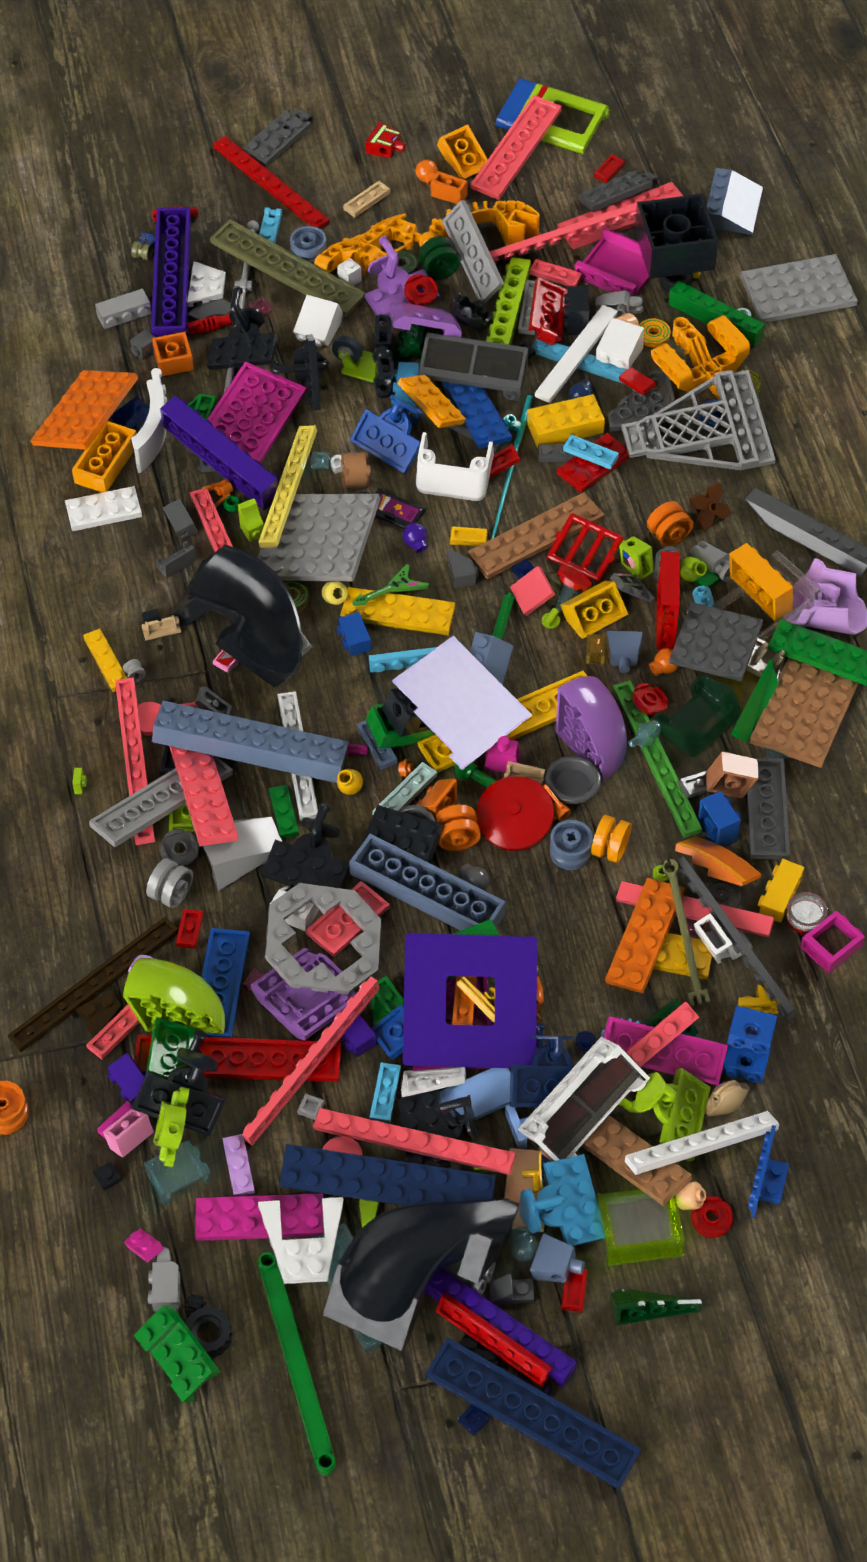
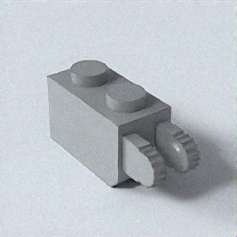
[148,1247,180,1311]

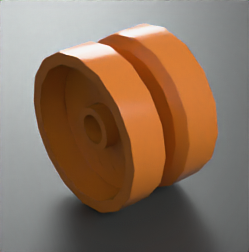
[647,501,694,547]
[434,805,481,851]
[0,1081,29,1135]

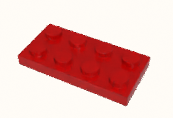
[557,433,629,493]

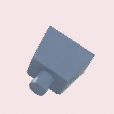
[606,631,642,673]
[530,1234,585,1283]

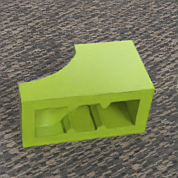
[238,498,265,542]

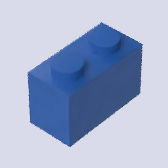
[336,612,371,657]

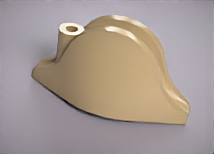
[705,1080,750,1117]

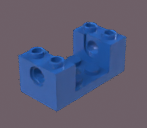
[722,1006,777,1083]

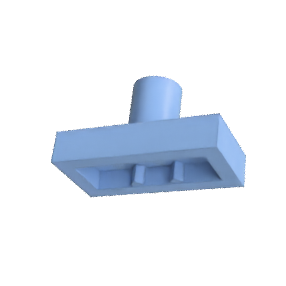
[505,1104,528,1149]

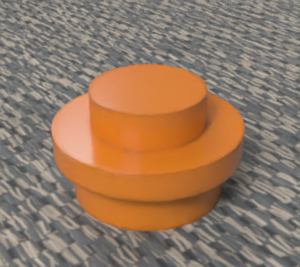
[399,759,414,778]

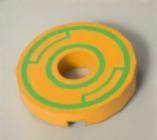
[639,319,671,348]

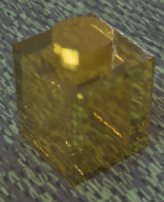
[586,634,606,664]

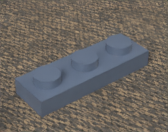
[357,721,398,771]

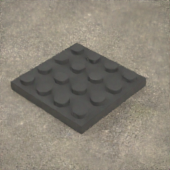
[669,602,763,682]

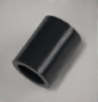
[142,608,161,624]

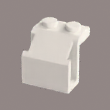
[694,913,753,964]

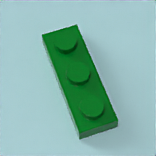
[268,785,299,839]

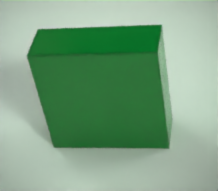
[694,569,719,589]

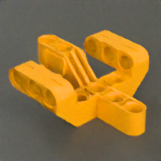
[651,315,750,400]

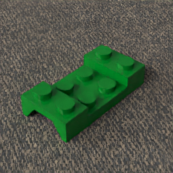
[134,1305,221,1402]

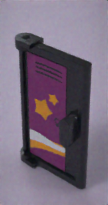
[375,488,426,529]

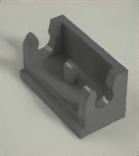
[163,498,198,539]
[156,541,196,578]

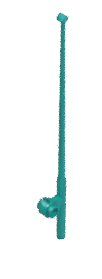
[491,395,533,539]

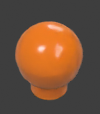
[415,160,438,186]
[649,648,679,676]

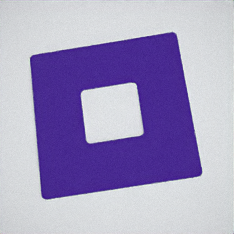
[403,933,537,1068]

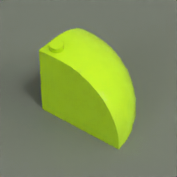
[123,958,225,1034]

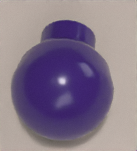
[402,523,428,553]

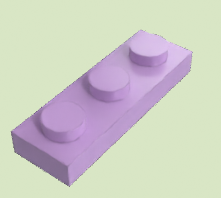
[222,1134,255,1197]

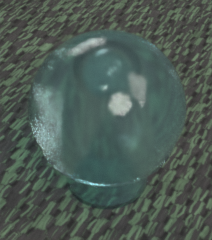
[510,1227,539,1263]

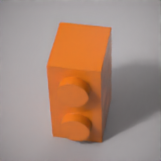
[431,171,467,204]

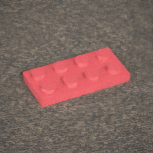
[306,881,390,957]

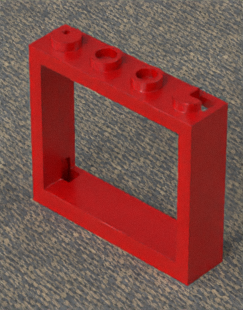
[656,551,680,650]

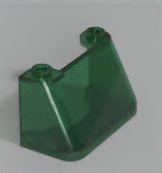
[650,675,741,757]

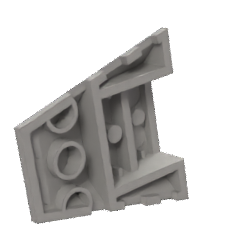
[192,817,282,892]

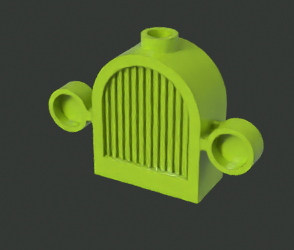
[153,1087,189,1167]

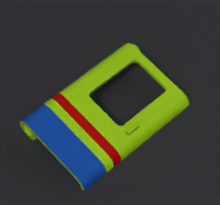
[496,78,610,154]

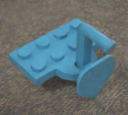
[520,1154,607,1246]

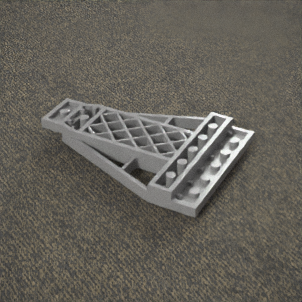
[621,370,775,471]

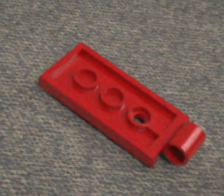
[528,277,567,345]

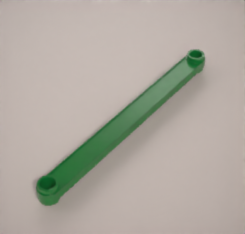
[258,1252,336,1476]

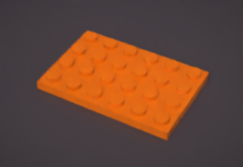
[30,370,138,450]

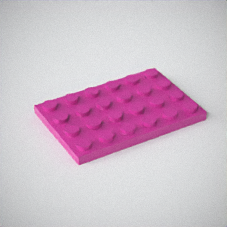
[207,362,307,463]

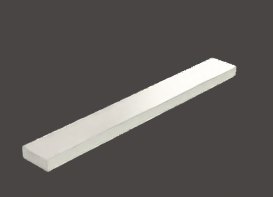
[535,305,618,403]
[277,691,318,821]

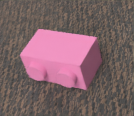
[103,1109,154,1158]

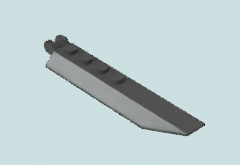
[745,488,867,578]

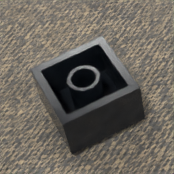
[564,286,589,335]

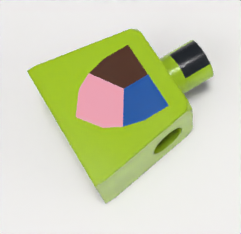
[618,537,654,580]

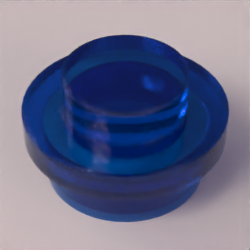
[575,1031,596,1051]

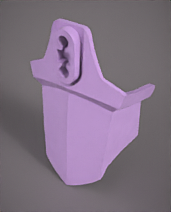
[761,558,867,635]

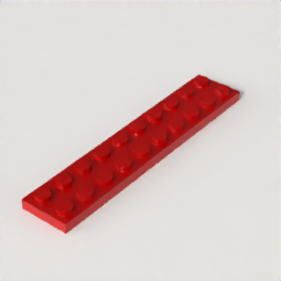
[134,1035,341,1082]

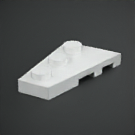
[401,1067,466,1097]

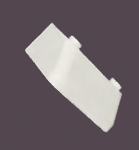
[416,432,494,501]

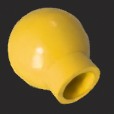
[337,769,363,795]

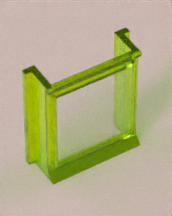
[596,1189,685,1266]

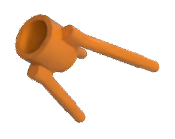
[202,479,233,508]
[544,784,571,821]

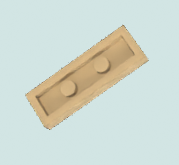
[343,181,390,218]

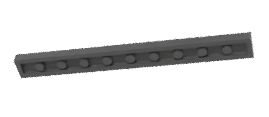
[677,856,796,1020]

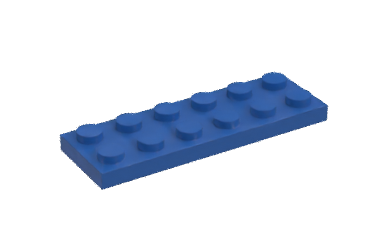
[441,370,512,449]
[194,928,251,1038]

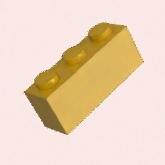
[758,859,805,923]

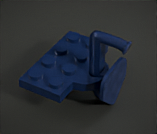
[510,1023,592,1107]

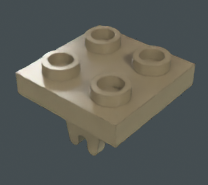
[746,638,786,679]

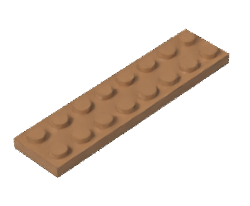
[467,492,605,580]

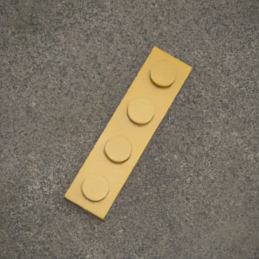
[83,629,127,692]

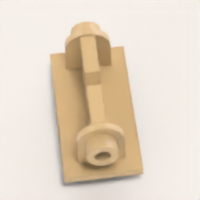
[141,615,181,641]

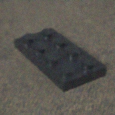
[363,805,445,863]

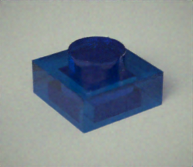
[512,559,534,580]
[458,1404,489,1437]

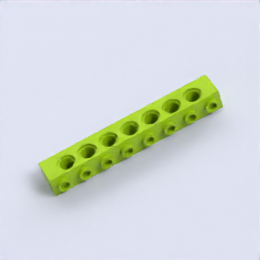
[486,257,531,369]

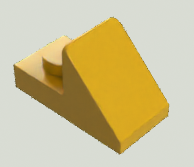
[737,984,778,1014]

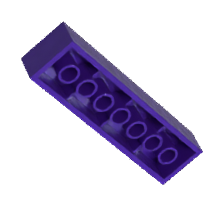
[160,396,278,510]

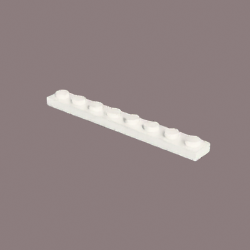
[625,1111,779,1175]

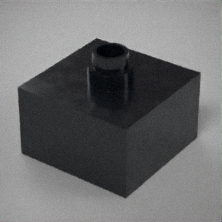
[635,193,718,279]

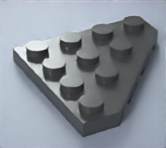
[607,370,679,432]

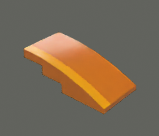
[675,836,761,886]

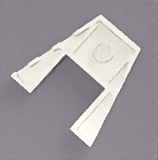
[258,1197,344,1284]

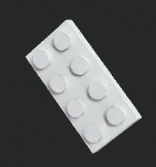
[65,486,142,531]

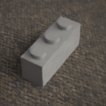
[95,288,151,329]

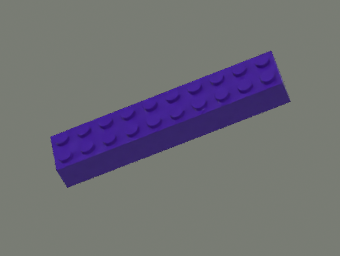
[151,207,191,337]

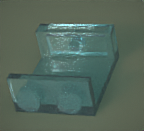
[144,1140,211,1206]

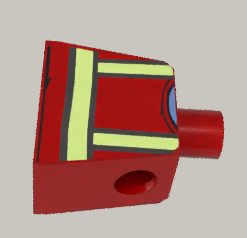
[365,122,406,158]

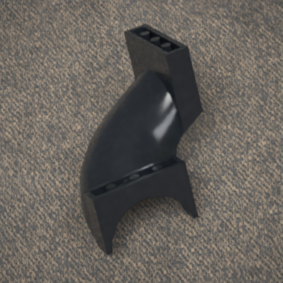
[171,544,302,687]
[323,1198,520,1351]

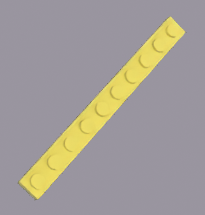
[258,425,317,548]

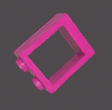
[800,911,865,974]

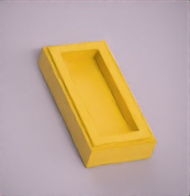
[450,527,487,546]

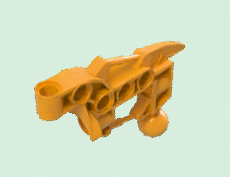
[314,213,438,277]

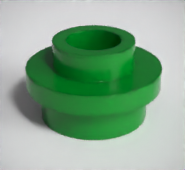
[223,495,241,512]

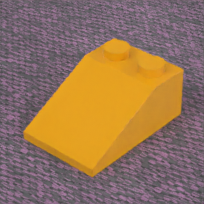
[437,125,488,180]

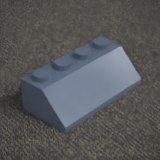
[470,632,514,685]

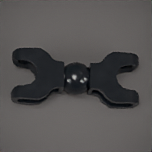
[372,314,394,398]

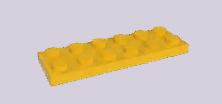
[340,587,455,635]

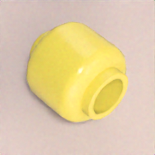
[322,581,348,605]

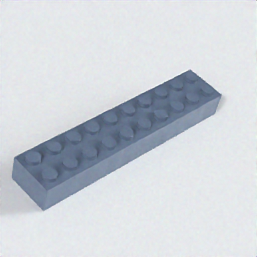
[152,701,349,783]

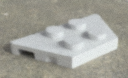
[187,262,226,307]

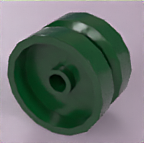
[418,236,460,280]

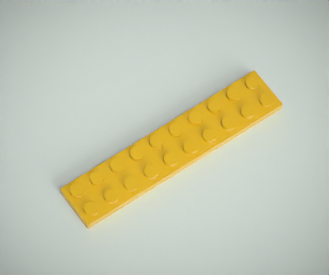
[418,670,587,773]

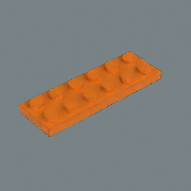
[605,878,685,994]

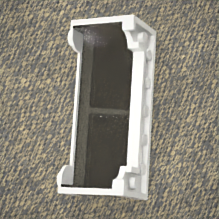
[518,1037,650,1161]

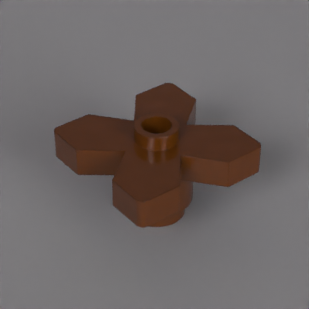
[689,482,731,530]

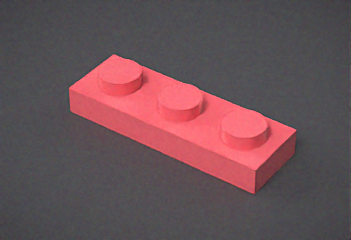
[529,259,582,286]
[86,1004,140,1060]

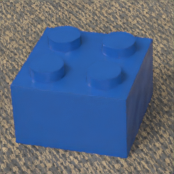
[698,791,741,847]

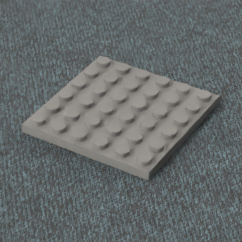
[257,494,380,581]

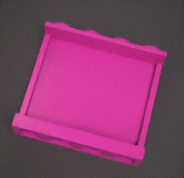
[574,228,650,296]

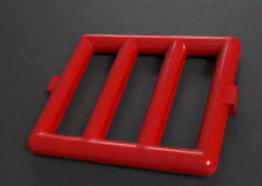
[547,513,623,582]

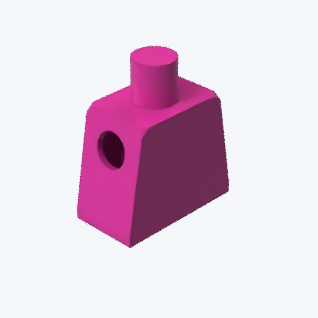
[484,736,522,773]

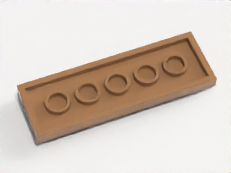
[571,1115,692,1206]

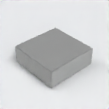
[297,1093,325,1120]

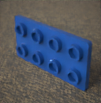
[748,1125,789,1218]

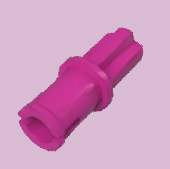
[347,741,368,757]

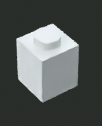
[338,258,362,286]

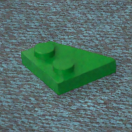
[188,393,217,420]
[371,976,404,1026]

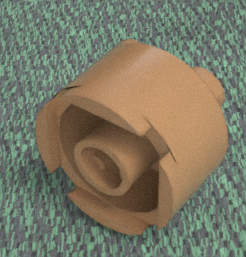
[341,452,370,488]

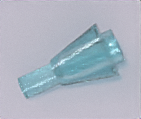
[555,585,578,616]

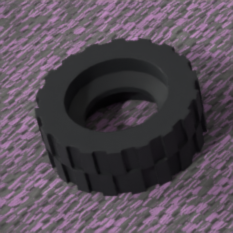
[185,1306,233,1358]

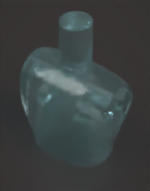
[628,720,661,748]

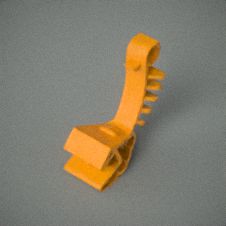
[430,200,539,246]

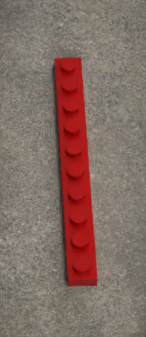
[213,136,330,230]

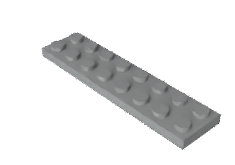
[89,756,233,847]

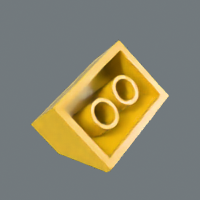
[560,581,628,639]

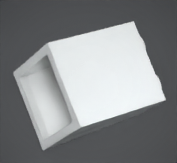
[293,295,344,347]
[596,318,644,369]

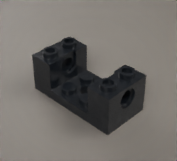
[382,688,431,737]

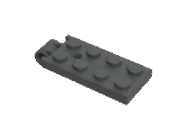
[242,108,314,167]
[578,170,660,212]

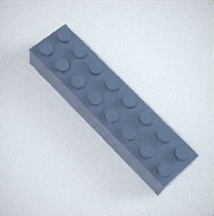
[349,834,506,930]

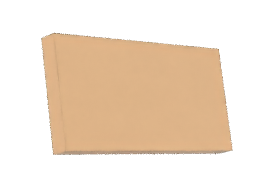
[504,1148,550,1232]

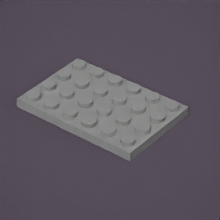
[740,254,858,323]

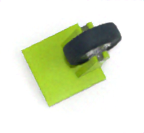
[332,335,375,383]

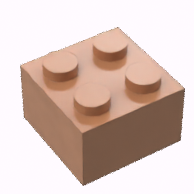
[706,752,758,799]

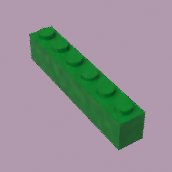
[668,281,765,348]

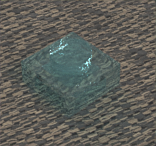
[311,452,330,470]

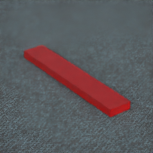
[435,1292,552,1387]

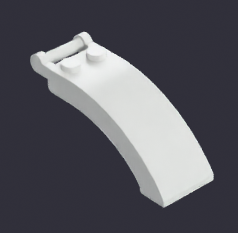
[131,368,168,473]

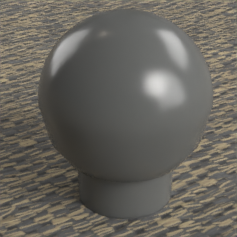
[459,863,490,890]

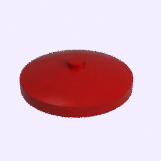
[476,776,554,851]

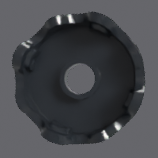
[450,292,493,330]

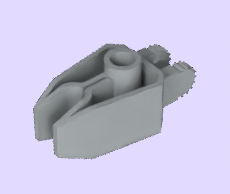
[595,291,644,318]

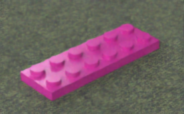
[603,1016,728,1085]
[195,1193,324,1241]

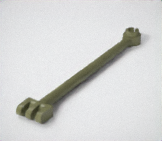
[662,859,711,1007]

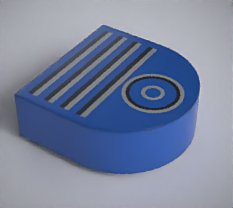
[138,233,155,247]

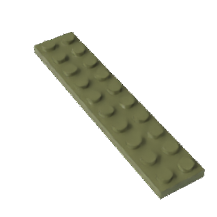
[210,219,366,318]

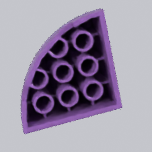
[556,676,627,782]

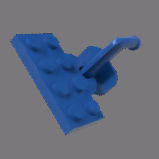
[350,395,424,474]

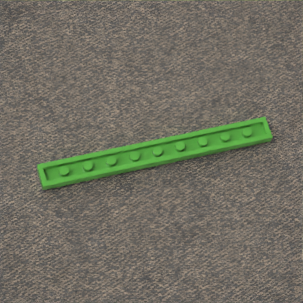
[613,681,702,838]

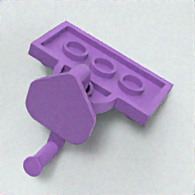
[365,236,440,324]

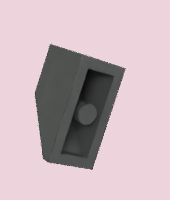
[447,549,479,589]

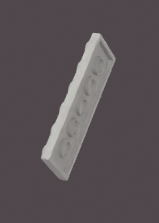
[442,200,504,304]

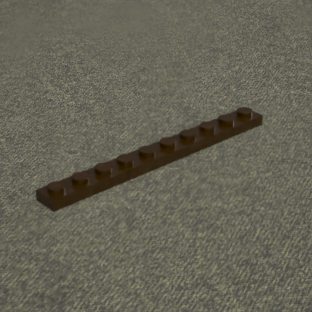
[7,916,178,1052]

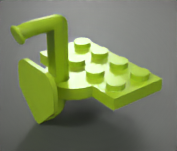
[609,1068,711,1162]

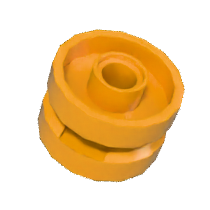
[591,814,632,863]

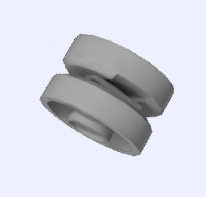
[146,858,193,909]

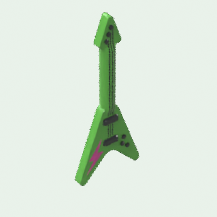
[352,564,429,606]

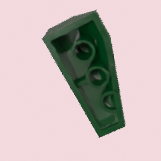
[610,1289,702,1326]

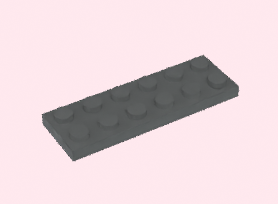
[747,758,790,860]

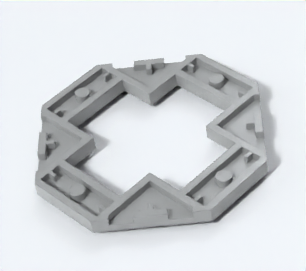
[265,883,381,995]

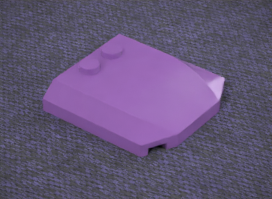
[389,303,462,338]
[251,948,355,1041]

